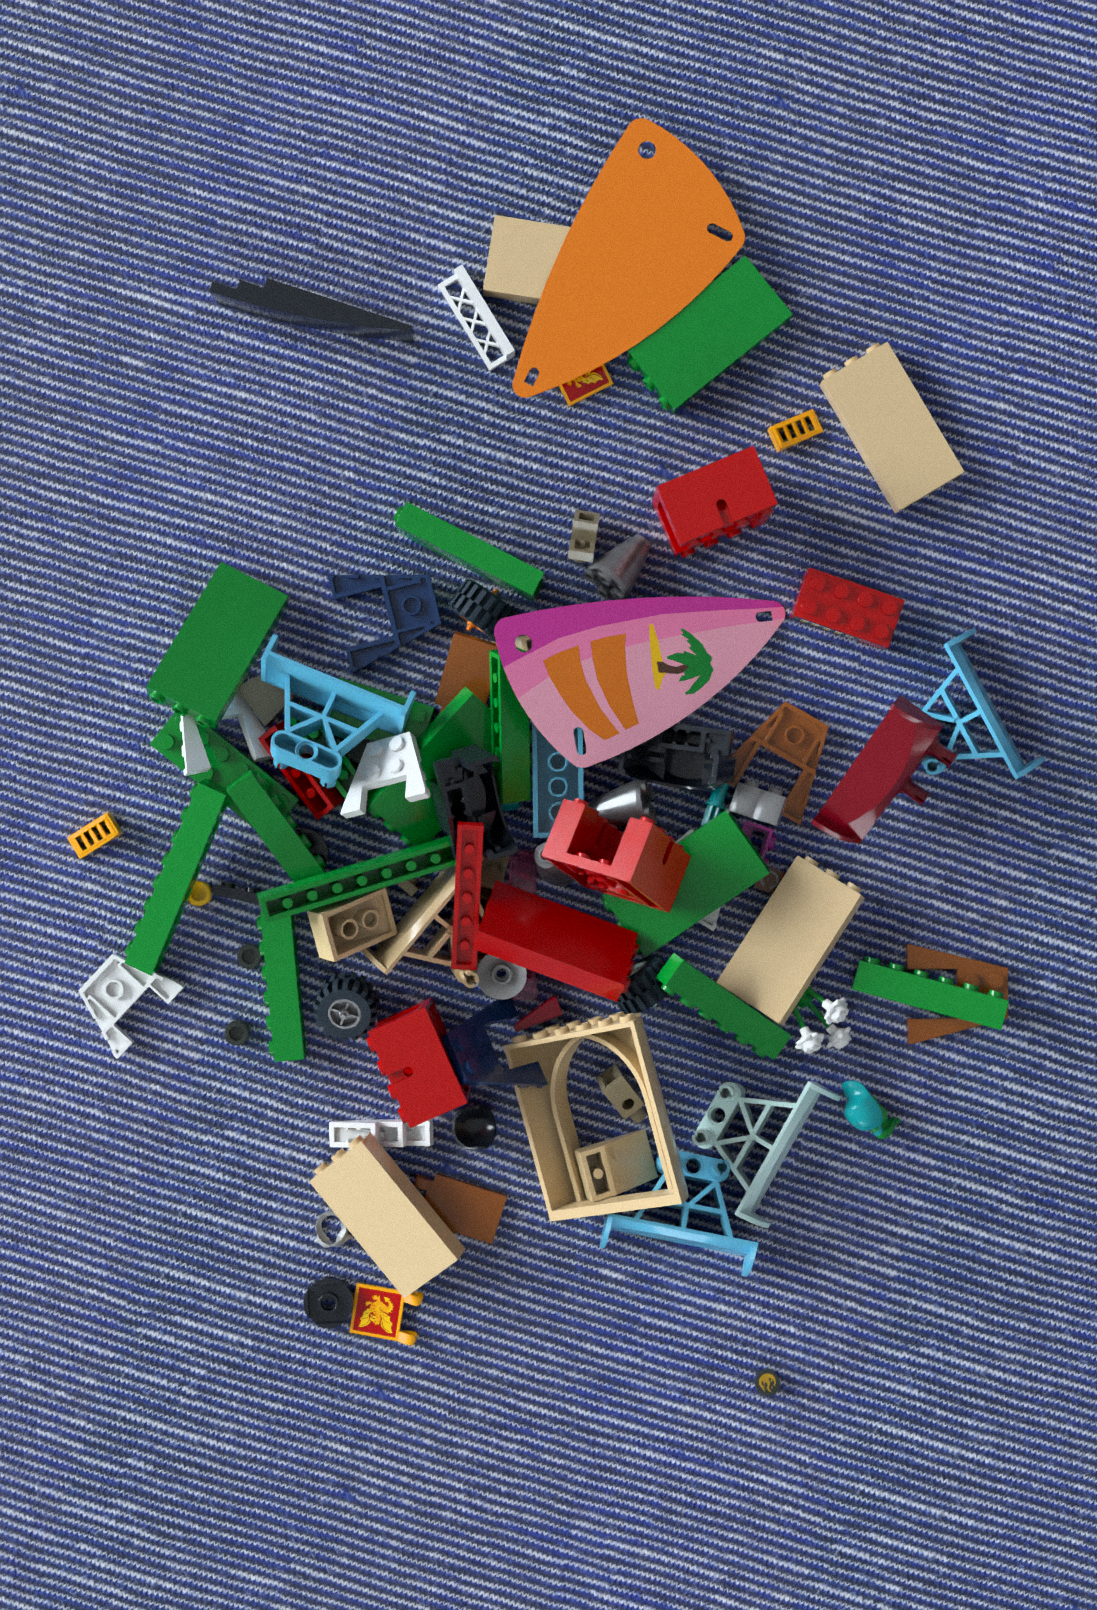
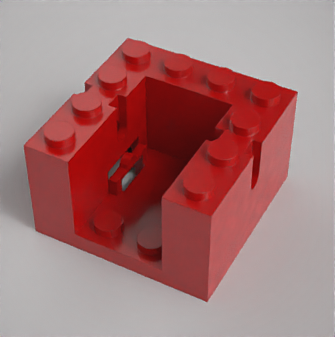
[652,446,778,558]
[541,798,691,913]
[366,997,472,1128]

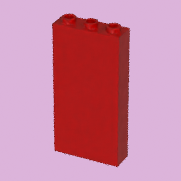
[472,880,639,1002]

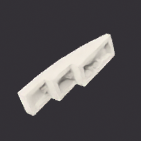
[329,1119,434,1148]

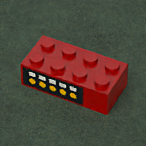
[789,567,905,650]

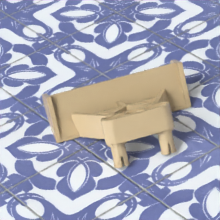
[361,856,487,988]

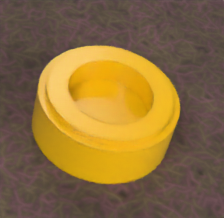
[188,881,213,906]

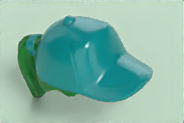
[842,1080,901,1140]

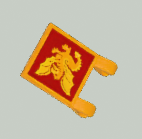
[559,364,614,407]
[349,1282,423,1345]

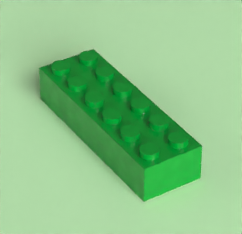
[150,713,302,826]

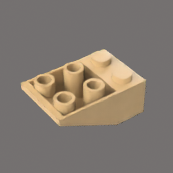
[574,1129,658,1202]

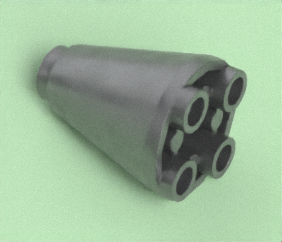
[583,534,651,600]
[588,779,657,826]

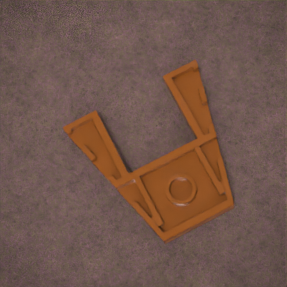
[725,701,829,825]
[906,944,1008,1044]

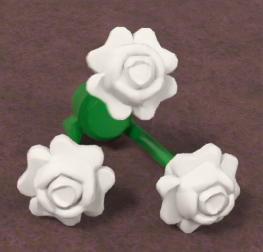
[793,986,852,1054]

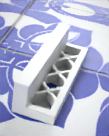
[438,265,515,371]

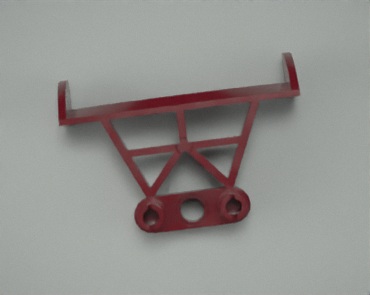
[811,695,958,844]

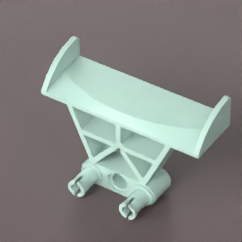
[692,1081,841,1228]

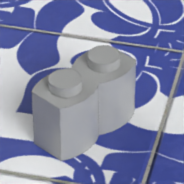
[729,779,787,827]

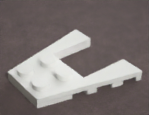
[180,691,272,776]

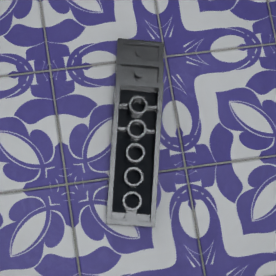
[209,278,416,342]

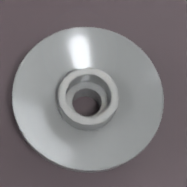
[476,954,527,1000]

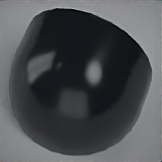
[452,1105,496,1150]

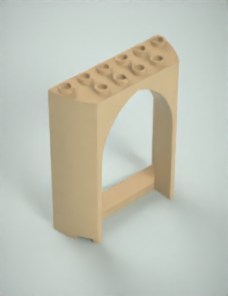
[504,1012,689,1222]

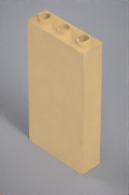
[483,215,571,305]
[819,342,965,514]
[717,855,865,1025]
[309,1132,465,1298]

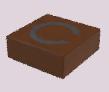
[753,866,785,894]

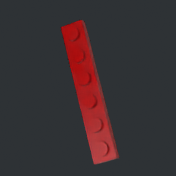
[451,821,484,970]

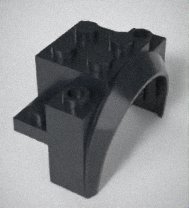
[618,724,736,791]
[429,744,518,861]

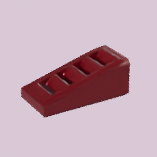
[514,994,563,1032]

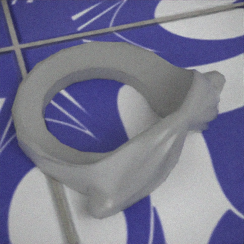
[314,1210,352,1248]

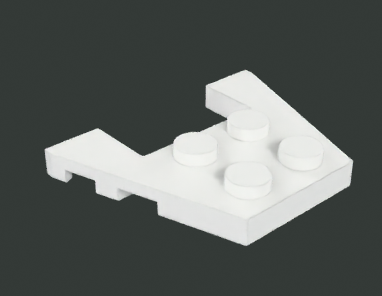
[341,732,431,819]
[78,953,185,1059]

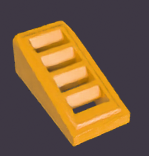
[767,409,823,453]
[67,812,124,859]

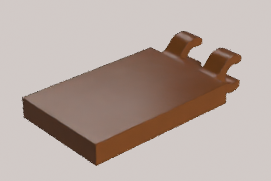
[435,631,497,714]
[414,1172,507,1244]

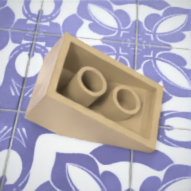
[307,887,398,962]

